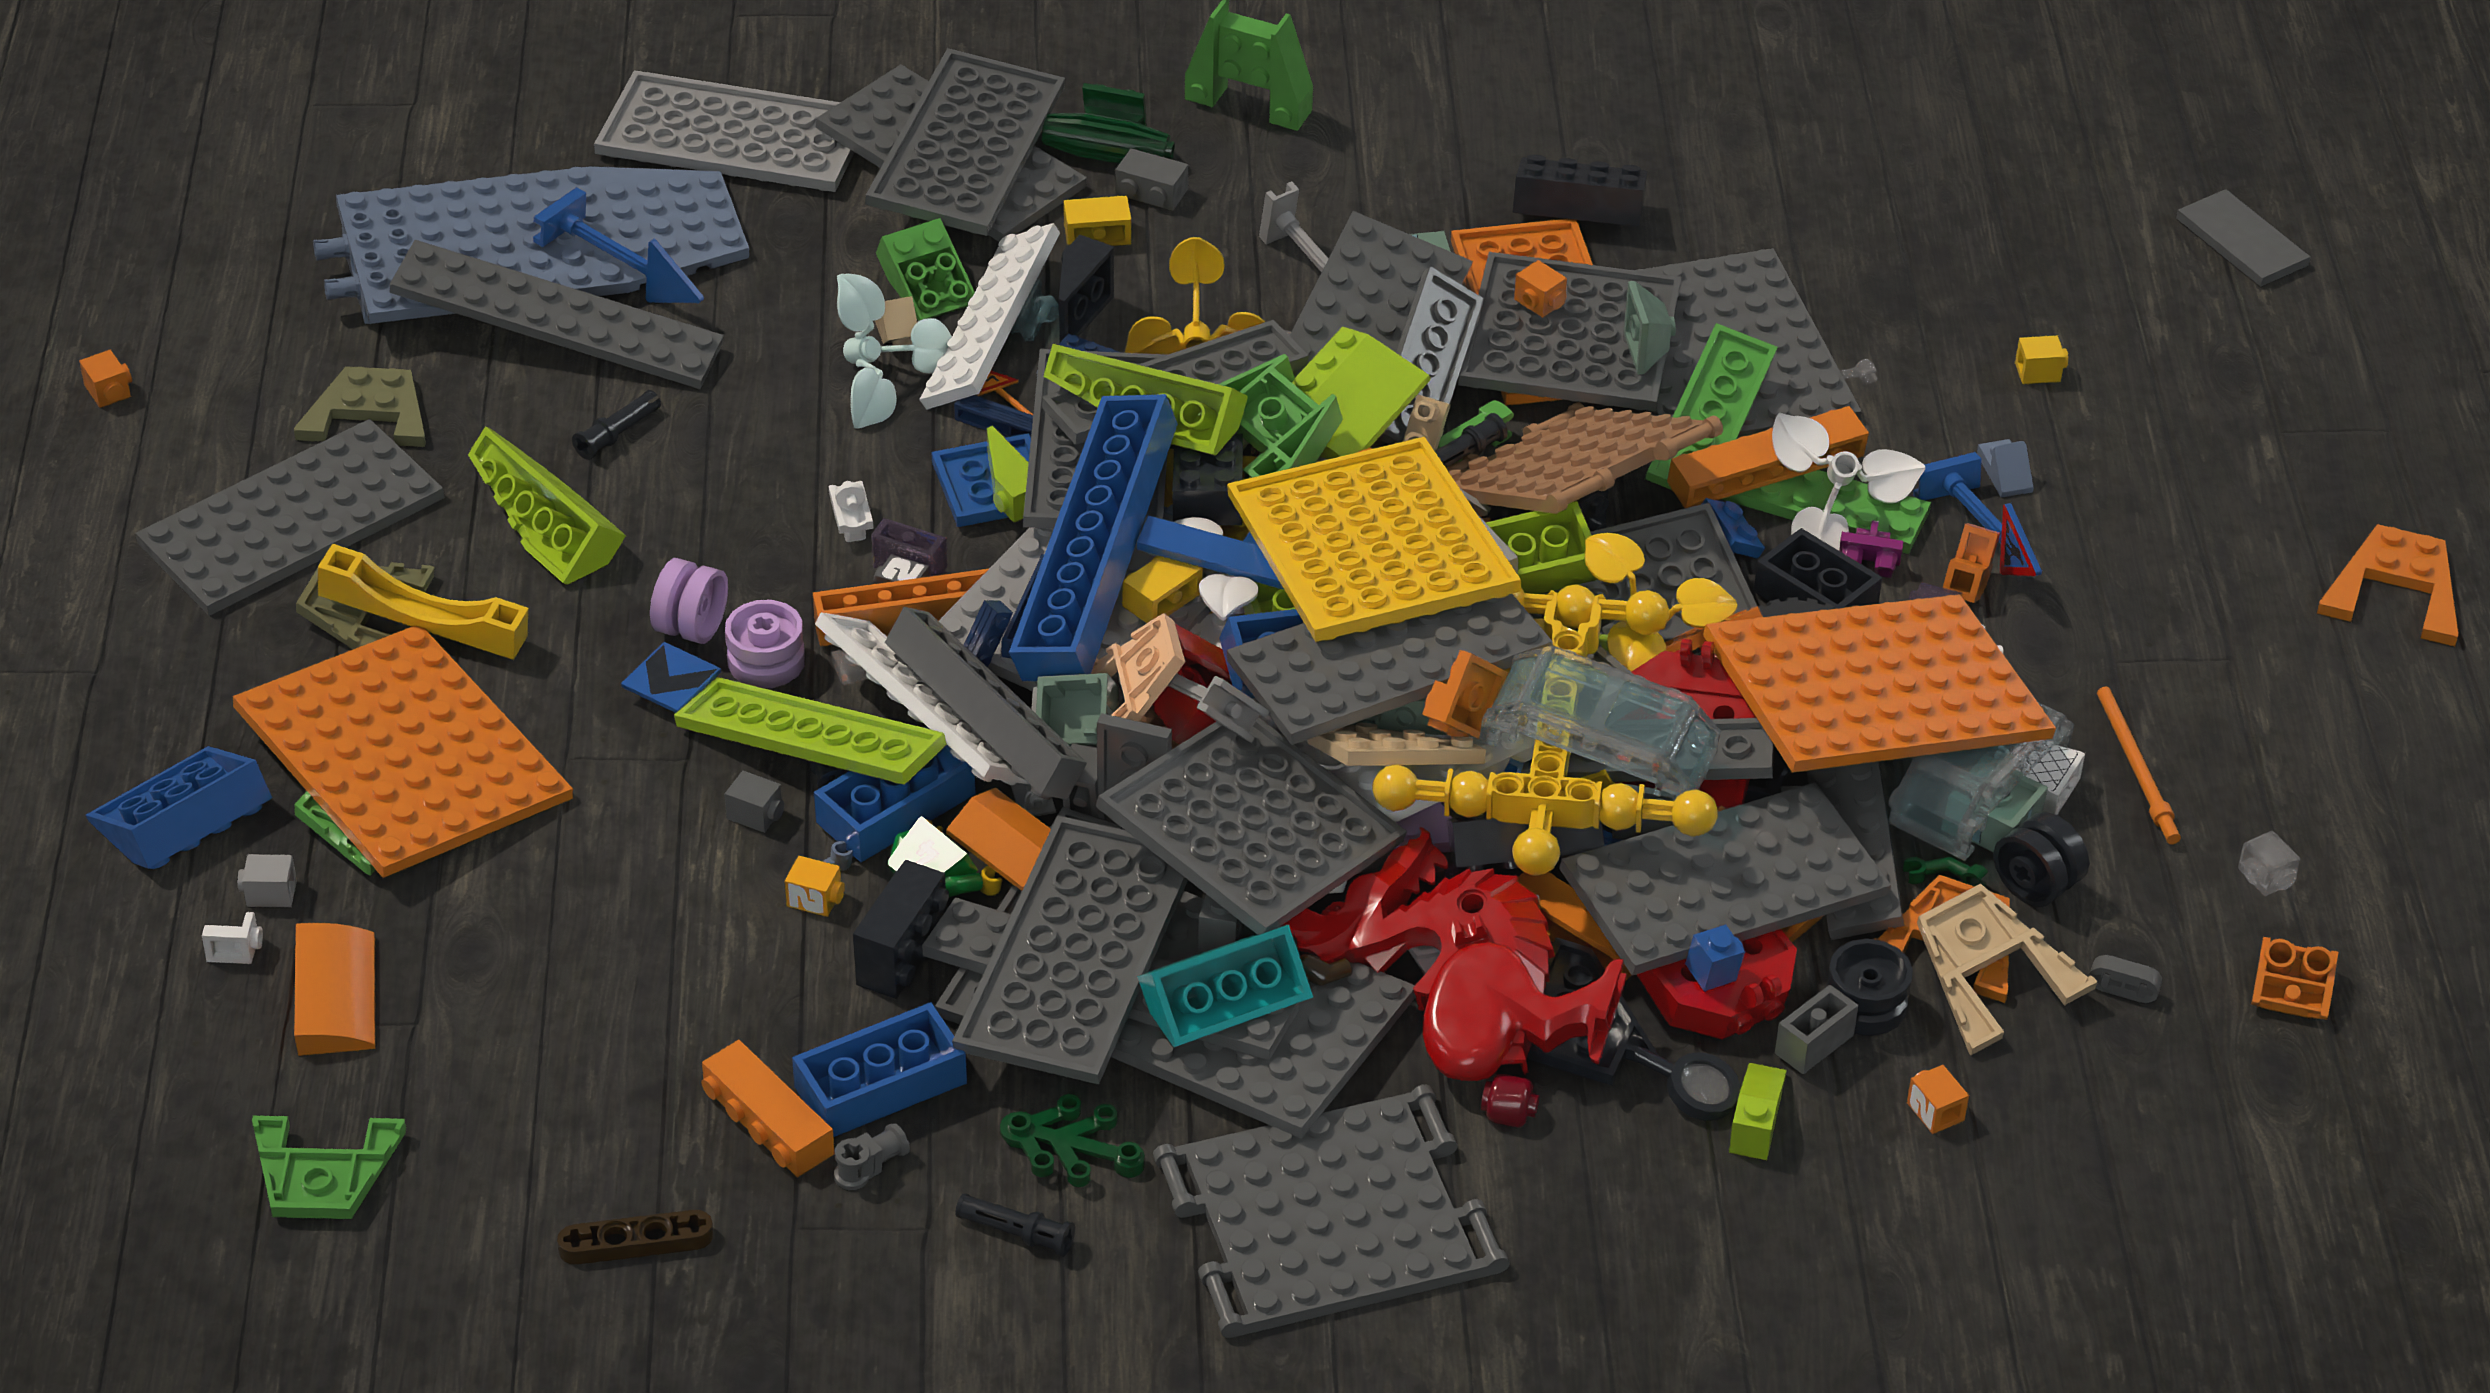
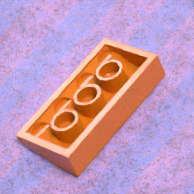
[294,923,375,1056]

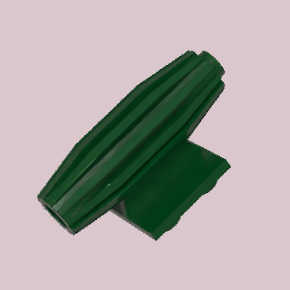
[1042,83,1175,164]

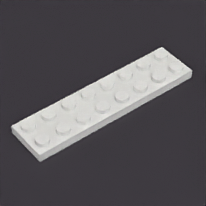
[920,223,1060,410]
[815,612,1029,785]

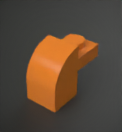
[1941,523,2000,603]

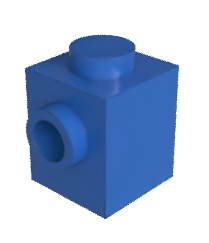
[1685,924,1745,991]

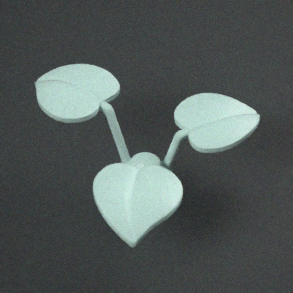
[837,274,952,428]

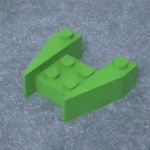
[1185,0,1313,131]
[1218,354,1343,479]

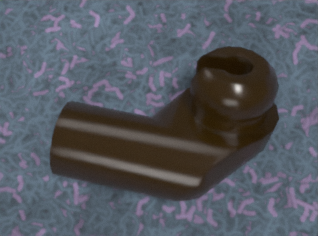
[1300,954,1352,986]

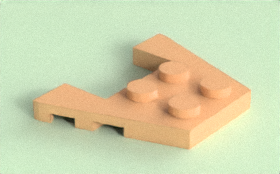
[1091,613,1185,721]

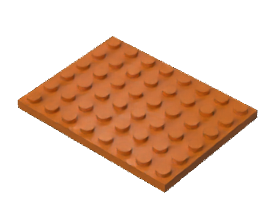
[1703,594,2056,772]
[233,626,573,878]

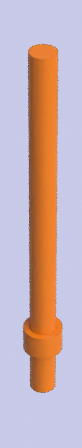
[2097,687,2181,844]

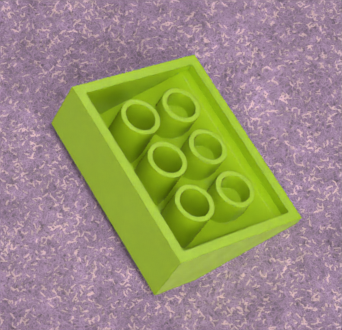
[1292,326,1431,459]

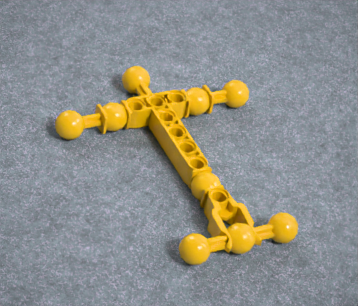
[1372,584,1718,876]

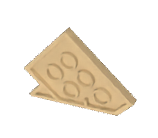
[1307,723,1486,766]

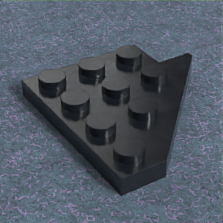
[1527,937,1658,1085]

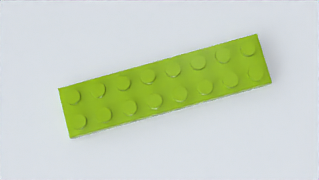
[674,677,947,785]

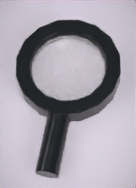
[1632,1046,1741,1121]

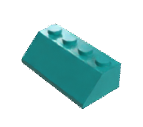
[1137,925,1313,1047]

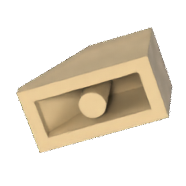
[875,296,917,345]

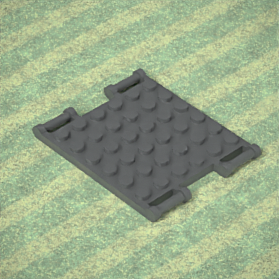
[1153,1084,1510,1338]

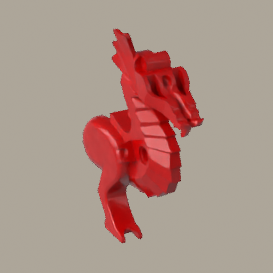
[1280,827,1627,1081]

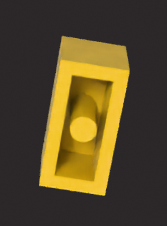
[1064,196,1131,246]
[1122,555,1203,623]

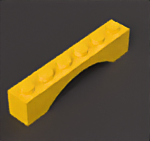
[318,544,529,660]

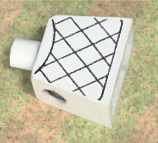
[1993,741,2085,815]

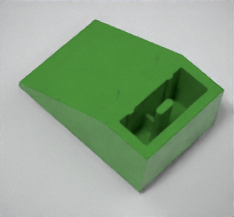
[876,218,975,321]

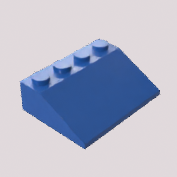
[86,746,272,869]

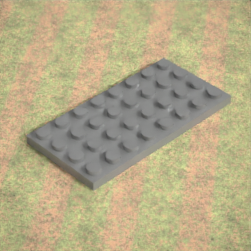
[594,70,854,192]

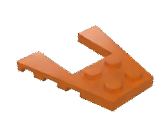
[2317,524,2458,647]

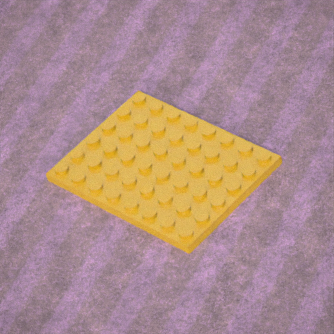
[1227,437,1522,642]

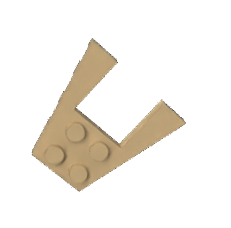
[1917,884,2097,1055]

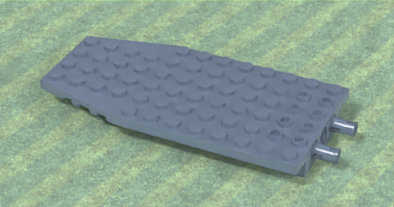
[313,167,749,324]

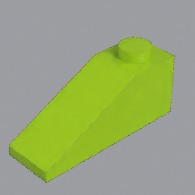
[987,426,1029,522]
[1729,1063,1787,1160]

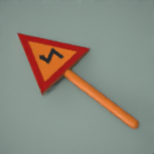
[977,371,1033,415]

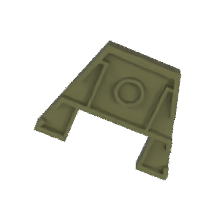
[294,367,426,447]
[296,562,435,649]

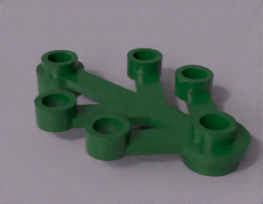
[1000,1094,1145,1187]

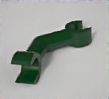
[1903,857,1988,887]

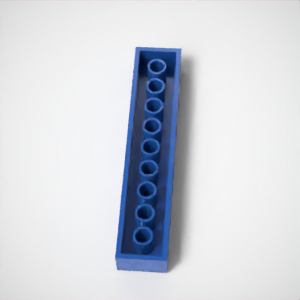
[1009,394,1178,681]

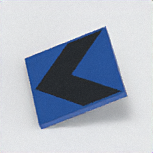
[621,642,721,713]

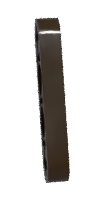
[557,1210,714,1264]

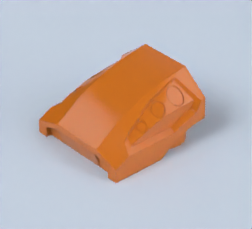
[2251,937,2339,1020]

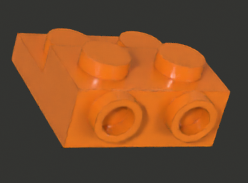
[1422,650,1509,741]

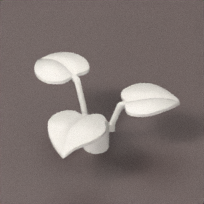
[1772,413,1925,550]
[1174,517,1258,621]

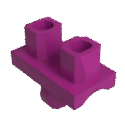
[1839,520,1903,578]

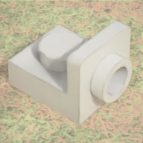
[202,912,263,964]

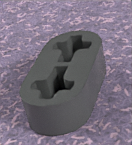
[2088,955,2163,1003]

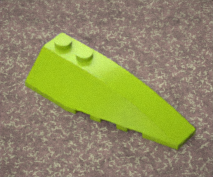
[1043,344,1248,456]
[468,426,626,585]

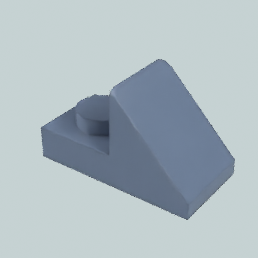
[1977,439,2033,498]

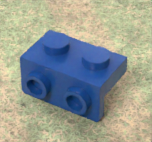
[1701,498,1765,558]

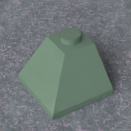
[1624,281,1676,375]

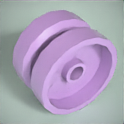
[650,558,728,644]
[725,600,805,688]

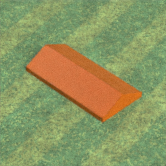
[946,788,1051,891]

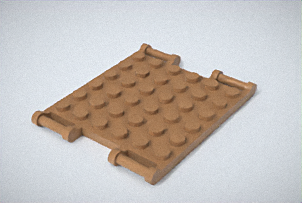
[1446,402,1723,514]

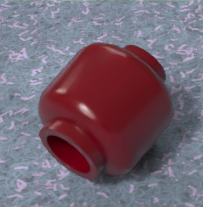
[1481,1074,1540,1128]

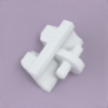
[829,481,873,542]

